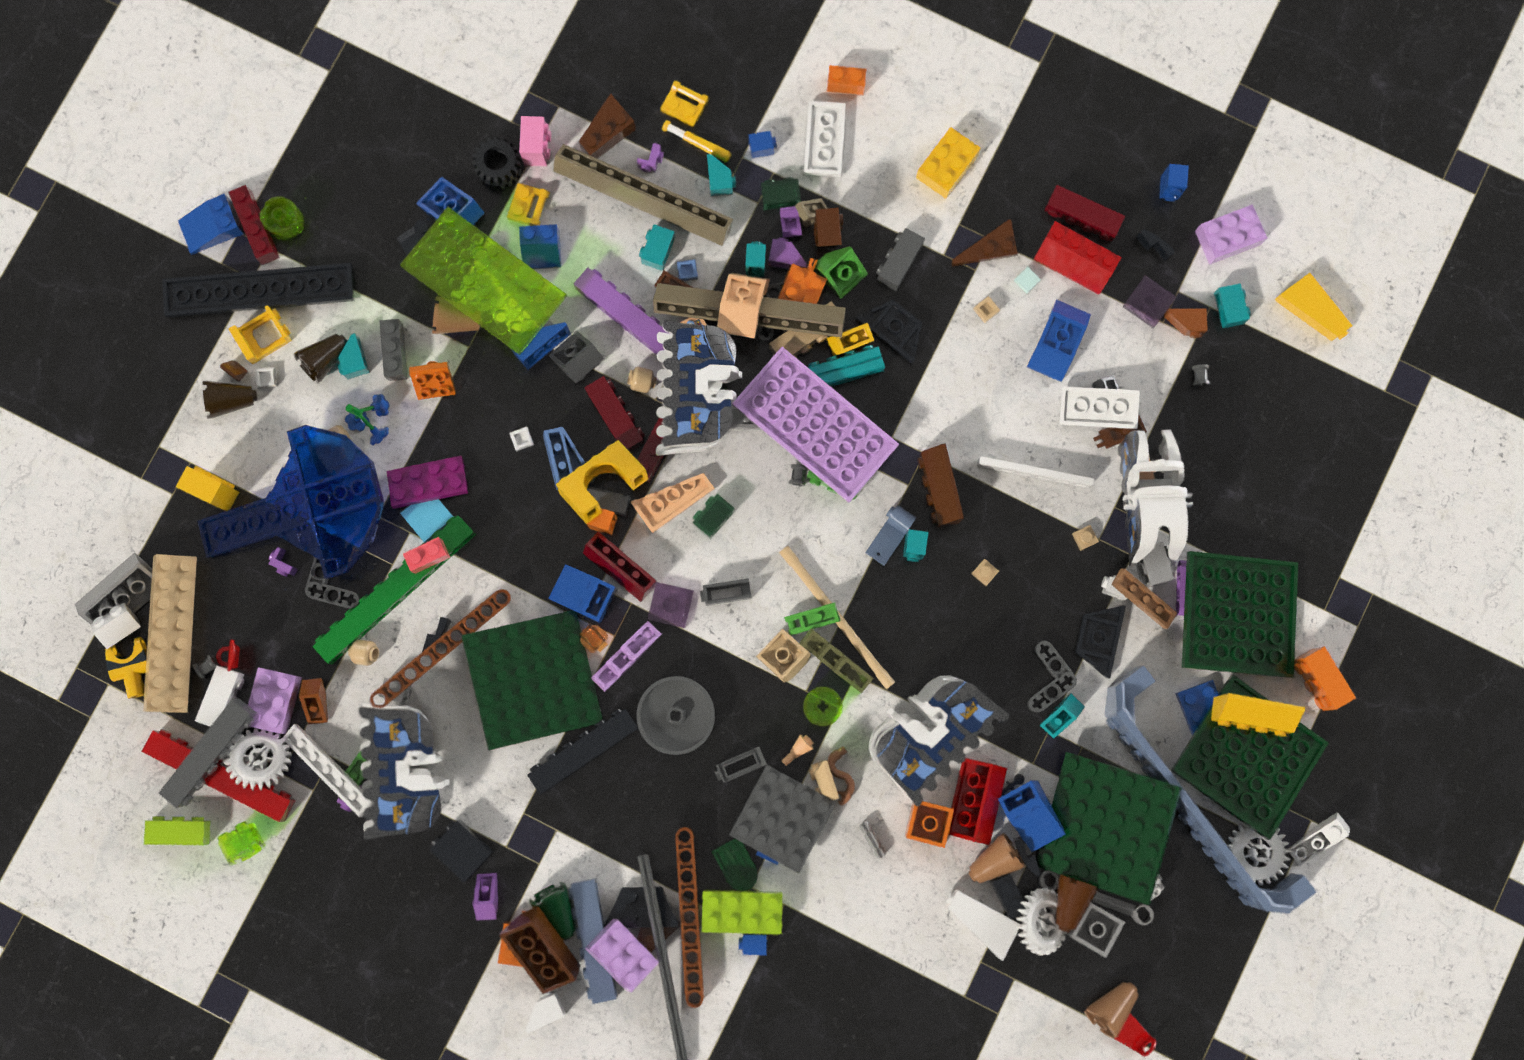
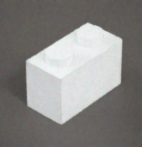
[90,603,141,649]

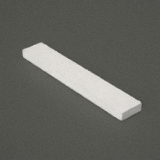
[977,456,1094,489]
[283,724,373,817]

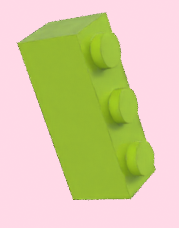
[144,816,211,845]

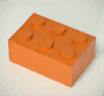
[1294,646,1356,711]

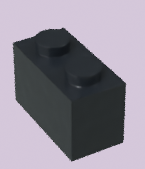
[990,873,1025,919]

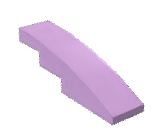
[591,621,662,692]

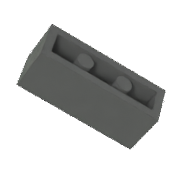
[876,228,925,291]
[379,319,408,381]

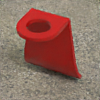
[216,640,240,671]
[1115,1013,1156,1057]

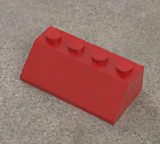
[1034,221,1121,295]
[948,758,1007,845]

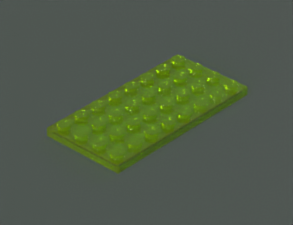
[400,207,567,355]

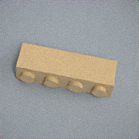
[769,301,835,357]

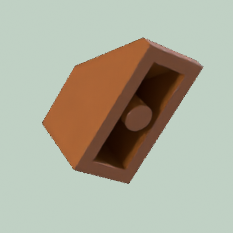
[1164,308,1208,338]
[299,678,328,724]

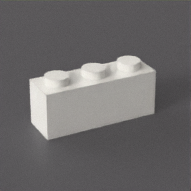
[195,666,244,727]

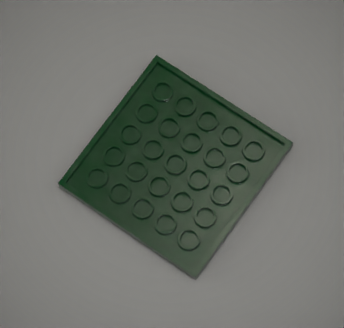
[1182,551,1298,678]
[461,610,603,751]
[1171,674,1328,840]
[1036,752,1182,905]

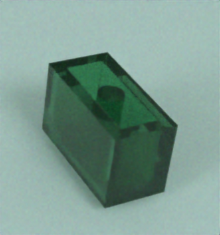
[761,177,801,210]
[692,494,735,540]

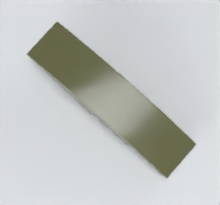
[799,628,874,693]

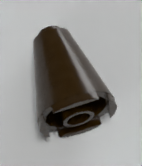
[293,334,347,384]
[202,381,257,419]

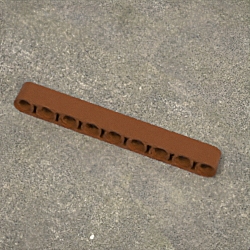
[370,589,511,708]
[676,827,704,1008]

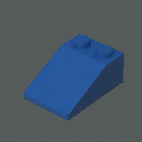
[416,177,485,239]
[178,194,244,255]
[508,322,571,370]

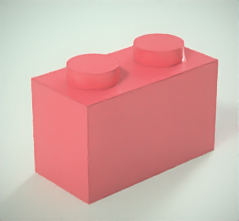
[403,537,450,574]

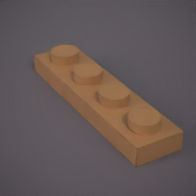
[1111,569,1177,629]

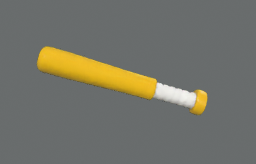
[662,120,731,162]

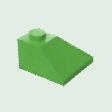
[815,246,868,299]

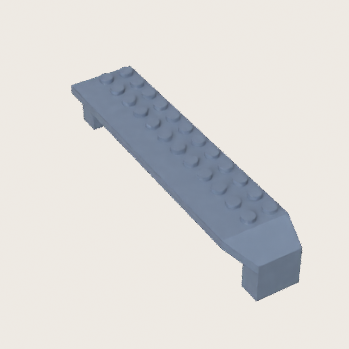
[1104,665,1317,914]

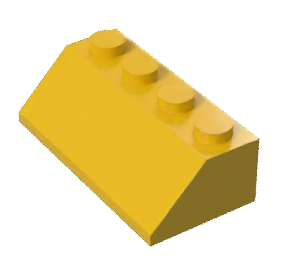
[1211,693,1305,737]

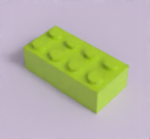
[702,890,782,934]

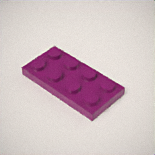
[386,456,468,509]

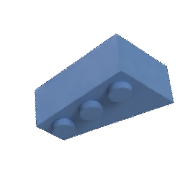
[543,427,595,490]

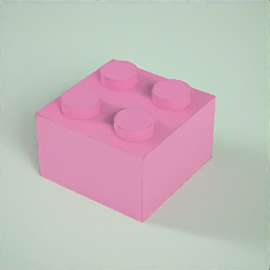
[519,116,551,166]

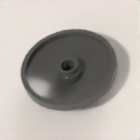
[637,676,715,755]

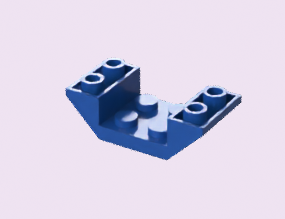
[1027,299,1091,382]

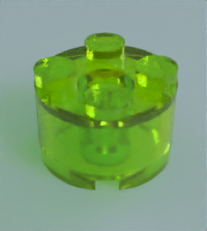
[260,196,304,240]
[803,687,843,727]
[217,821,266,865]

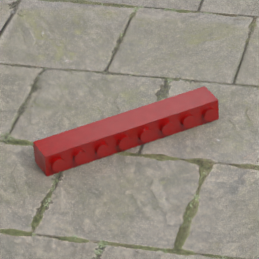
[141,729,296,822]

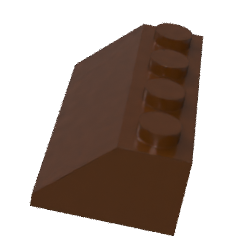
[917,443,964,528]
[499,906,581,994]

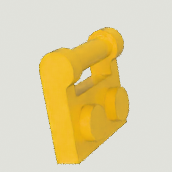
[661,80,709,127]
[507,183,550,226]

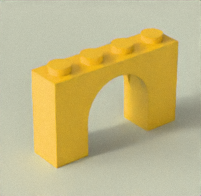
[556,440,648,524]

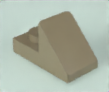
[795,198,827,228]

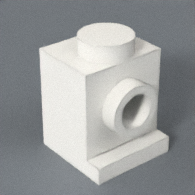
[1101,575,1128,601]

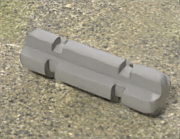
[860,821,886,859]

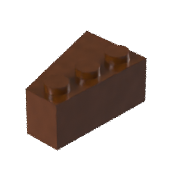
[579,94,636,159]
[814,208,843,247]

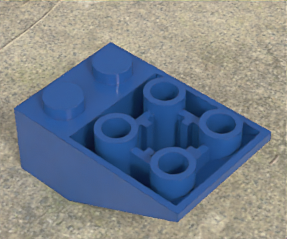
[548,564,617,624]
[998,780,1066,852]

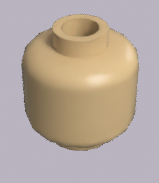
[627,367,657,393]
[348,639,379,666]

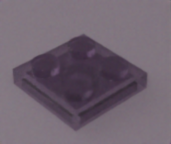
[1123,275,1176,328]
[647,582,694,628]

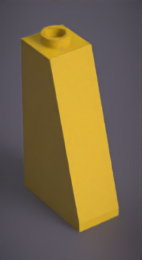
[1275,273,1353,341]

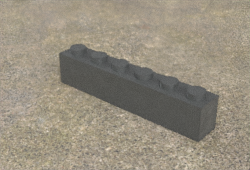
[158,698,257,808]

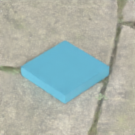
[400,499,453,542]

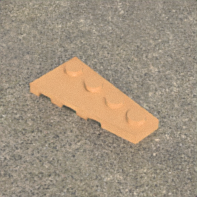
[630,473,715,533]

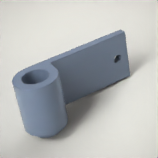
[865,505,917,566]

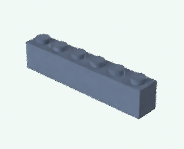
[568,878,618,1004]

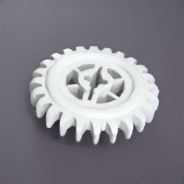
[224,728,292,790]
[1226,825,1291,886]
[1016,888,1068,955]

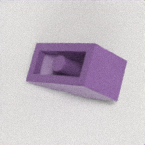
[769,238,807,269]
[473,873,498,920]

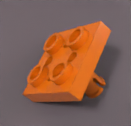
[409,361,456,400]

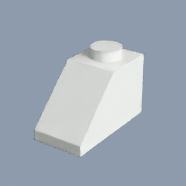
[526,991,566,1034]

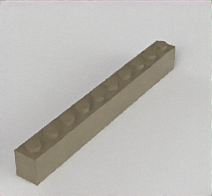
[553,144,733,246]
[653,283,846,338]

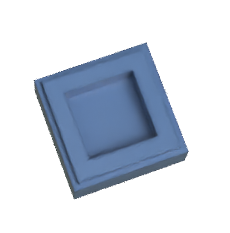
[677,259,698,281]

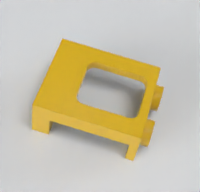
[229,305,292,364]

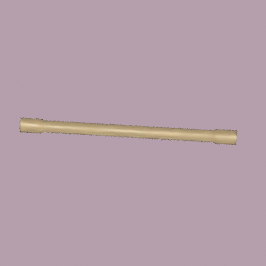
[779,546,895,689]

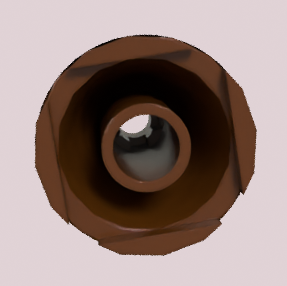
[1056,874,1098,933]

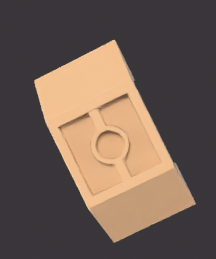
[717,273,770,338]

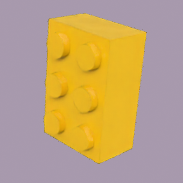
[916,127,981,199]
[176,466,239,512]

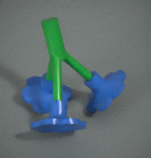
[345,394,389,445]

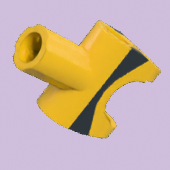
[105,637,147,699]

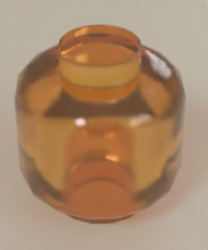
[580,624,608,653]

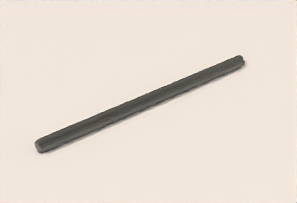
[638,854,688,1060]

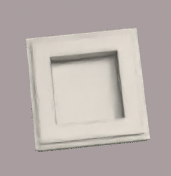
[255,367,277,389]
[509,426,534,451]

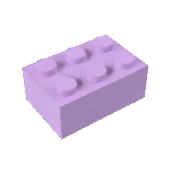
[1195,204,1267,265]
[248,668,302,734]
[585,919,659,993]

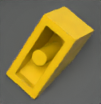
[827,323,874,356]

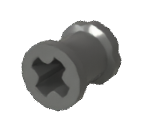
[1192,365,1210,387]
[789,464,808,486]
[193,654,220,678]

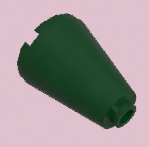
[529,882,576,941]

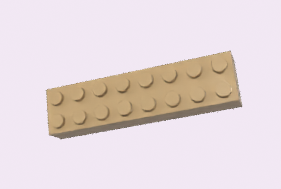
[143,554,197,713]

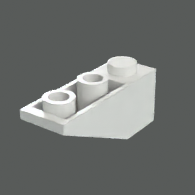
[1288,812,1350,866]

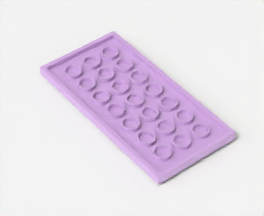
[732,347,899,503]

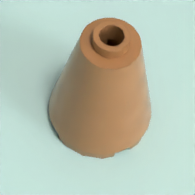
[432,296,484,334]
[968,833,1025,883]
[1084,982,1138,1039]

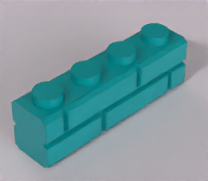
[808,345,885,387]

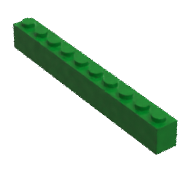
[312,515,477,665]

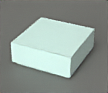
[1014,267,1041,294]

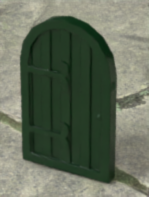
[712,839,758,891]

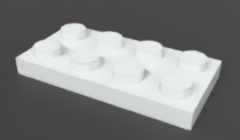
[804,101,846,177]
[1060,387,1140,429]

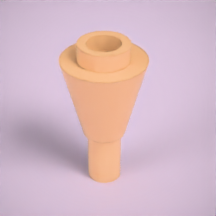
[781,735,814,766]

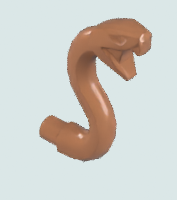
[827,746,855,806]

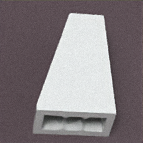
[946,889,1021,960]

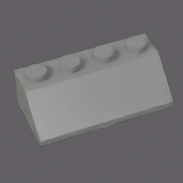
[75,553,152,624]

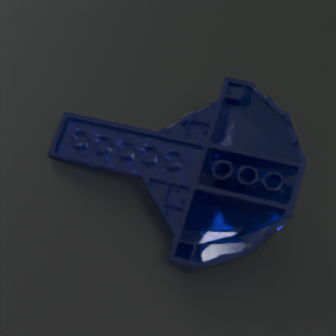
[197,425,384,579]

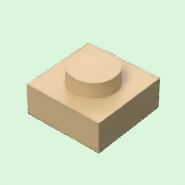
[973,296,1000,323]
[1072,525,1099,551]
[971,559,999,586]

